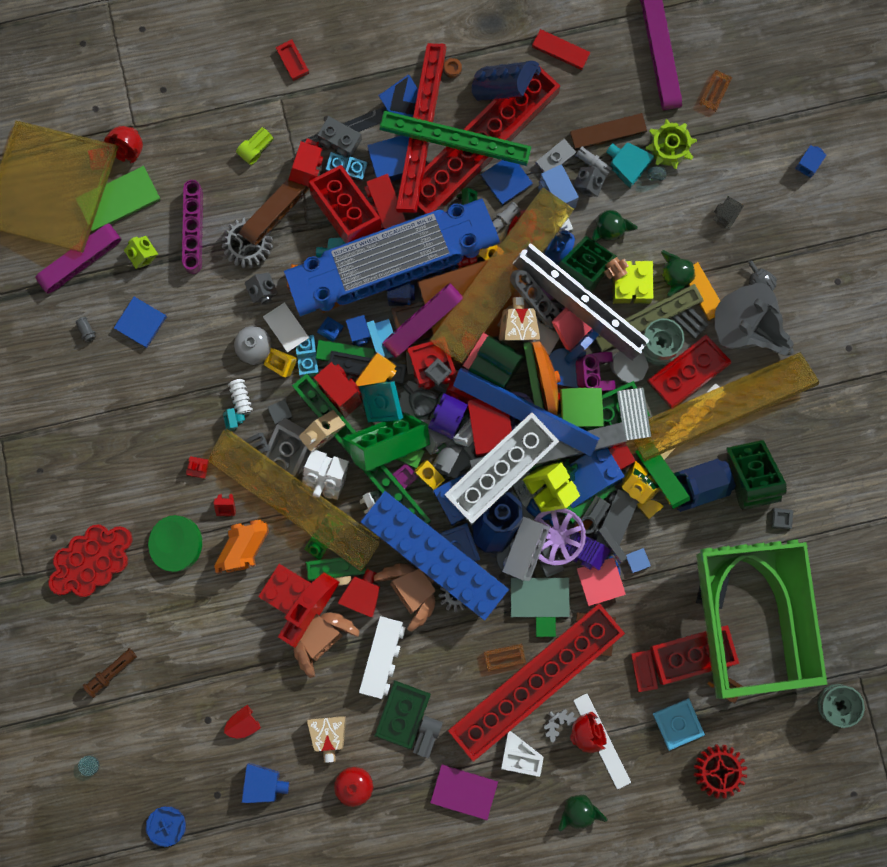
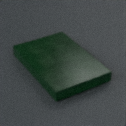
[374,680,431,750]

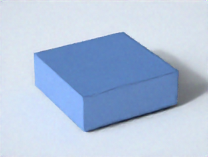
[626,548,651,573]

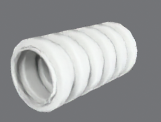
[228,379,253,415]

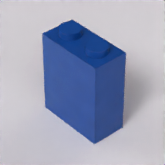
[367,136,409,182]

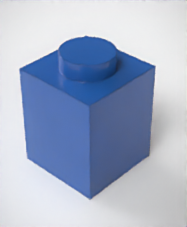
[795,145,826,178]
[346,315,371,346]

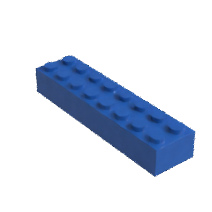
[360,491,509,620]

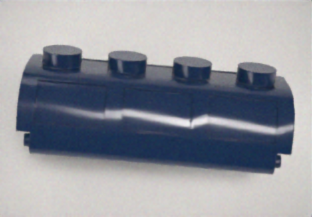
[472,61,541,101]

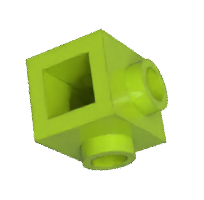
[124,236,158,268]

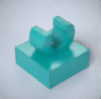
[223,408,245,432]

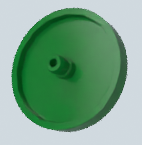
[148,515,202,572]

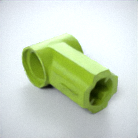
[236,127,274,165]

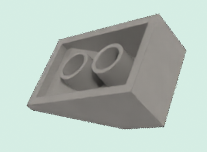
[256,418,311,491]

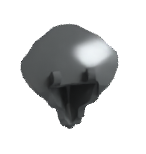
[715,283,794,356]

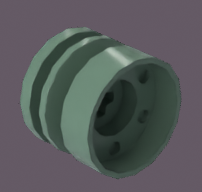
[642,318,684,366]
[817,684,865,728]

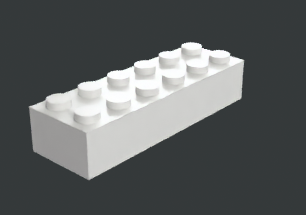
[444,413,559,523]

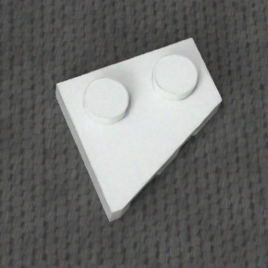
[501,731,544,777]

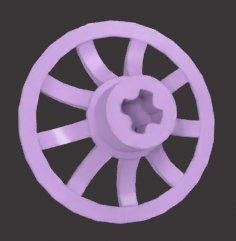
[534,508,586,565]

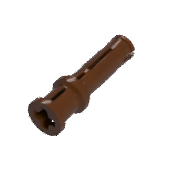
[82,648,137,698]

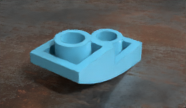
[325,152,368,180]
[296,335,319,378]

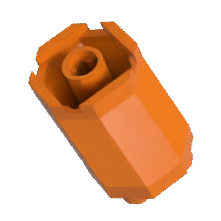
[214,520,269,574]

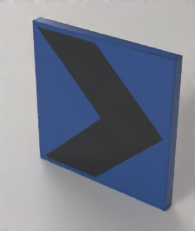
[378,74,418,117]

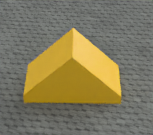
[263,348,297,377]

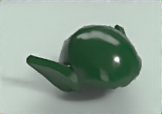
[592,210,638,242]
[661,250,695,297]
[558,794,607,832]

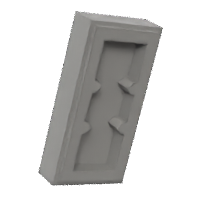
[535,139,576,173]

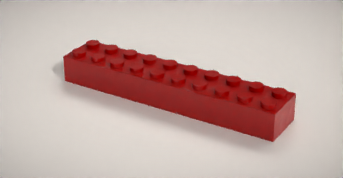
[417,60,560,215]
[448,603,625,762]

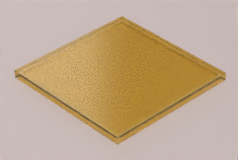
[0,120,119,253]

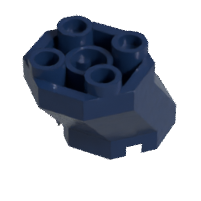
[674,458,736,512]
[473,492,523,554]

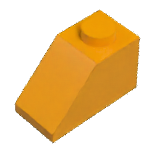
[355,352,396,386]

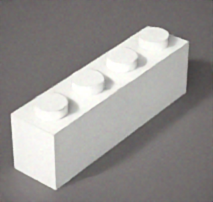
[359,616,406,699]

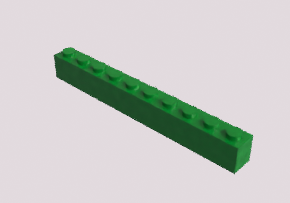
[292,374,431,525]

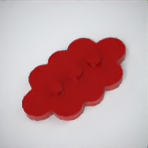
[48,524,133,597]

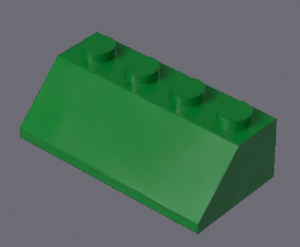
[342,412,430,471]

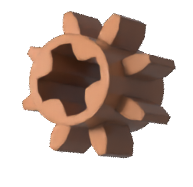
[604,257,629,281]

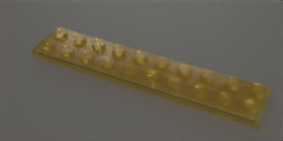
[430,188,574,364]
[632,352,819,461]
[208,429,382,571]

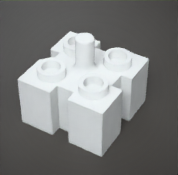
[301,450,349,500]

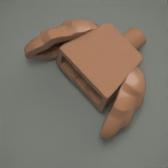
[374,563,435,632]
[293,613,360,678]

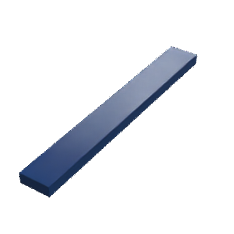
[453,368,600,457]

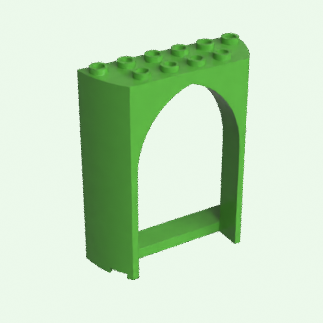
[696,539,827,698]

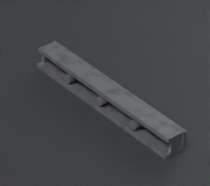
[512,244,649,361]
[470,423,627,468]

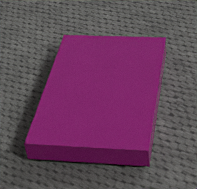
[430,764,498,820]

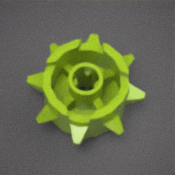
[646,119,697,169]

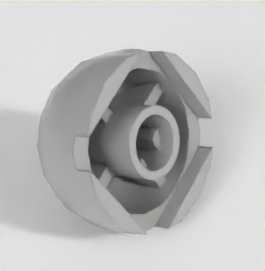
[234,326,273,365]

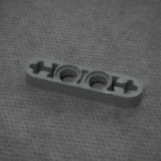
[510,270,560,329]

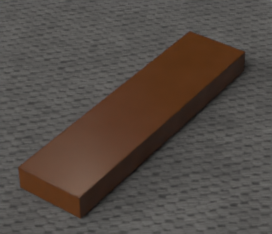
[570,113,647,150]

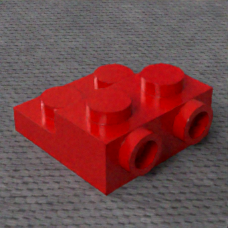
[407,337,456,390]

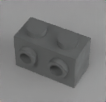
[318,116,362,157]

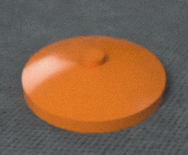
[532,341,561,416]

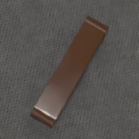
[239,178,309,246]

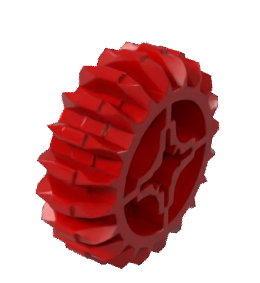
[694,744,747,799]

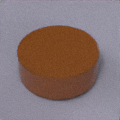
[443,58,462,78]

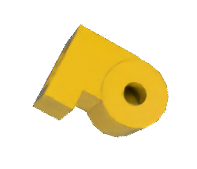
[414,460,445,490]

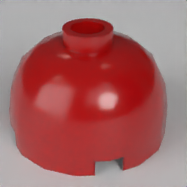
[104,126,143,163]
[570,712,607,753]
[334,766,374,807]

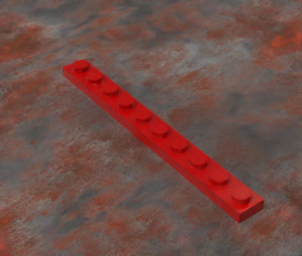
[396,43,446,213]

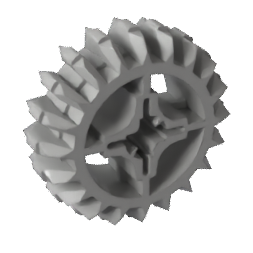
[222,217,273,268]

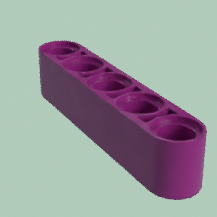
[182,180,203,274]
[35,224,121,294]
[382,283,463,358]

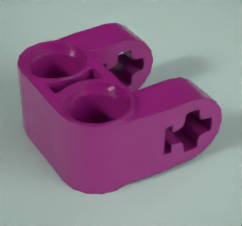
[576,352,616,392]

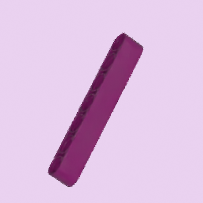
[640,0,682,111]

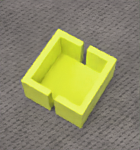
[612,261,653,304]
[523,463,580,512]

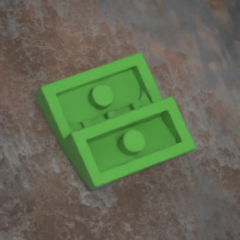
[560,388,604,428]

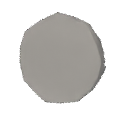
[610,351,649,384]

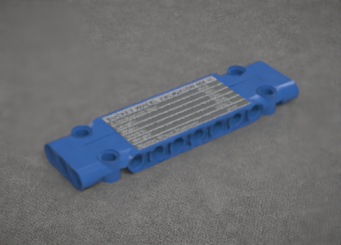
[284,198,500,317]

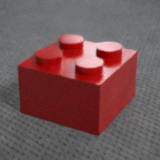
[258,564,311,615]

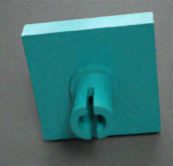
[359,381,403,422]

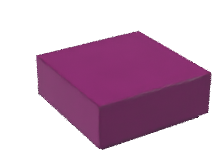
[392,463,419,489]

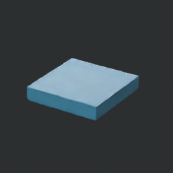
[652,698,705,750]

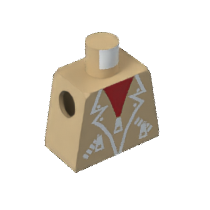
[499,297,540,341]
[299,410,345,451]
[307,716,346,762]

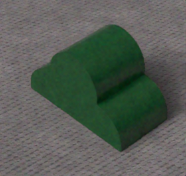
[558,236,617,293]
[469,336,526,389]
[726,440,787,510]

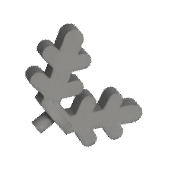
[544,709,577,742]

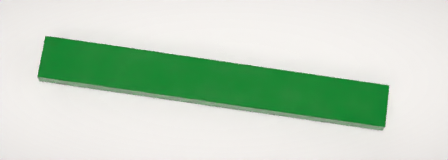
[379,111,531,166]

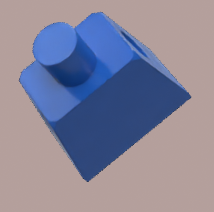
[242,763,290,803]

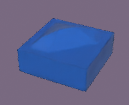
[317,317,344,342]

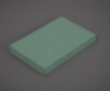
[511,578,570,617]

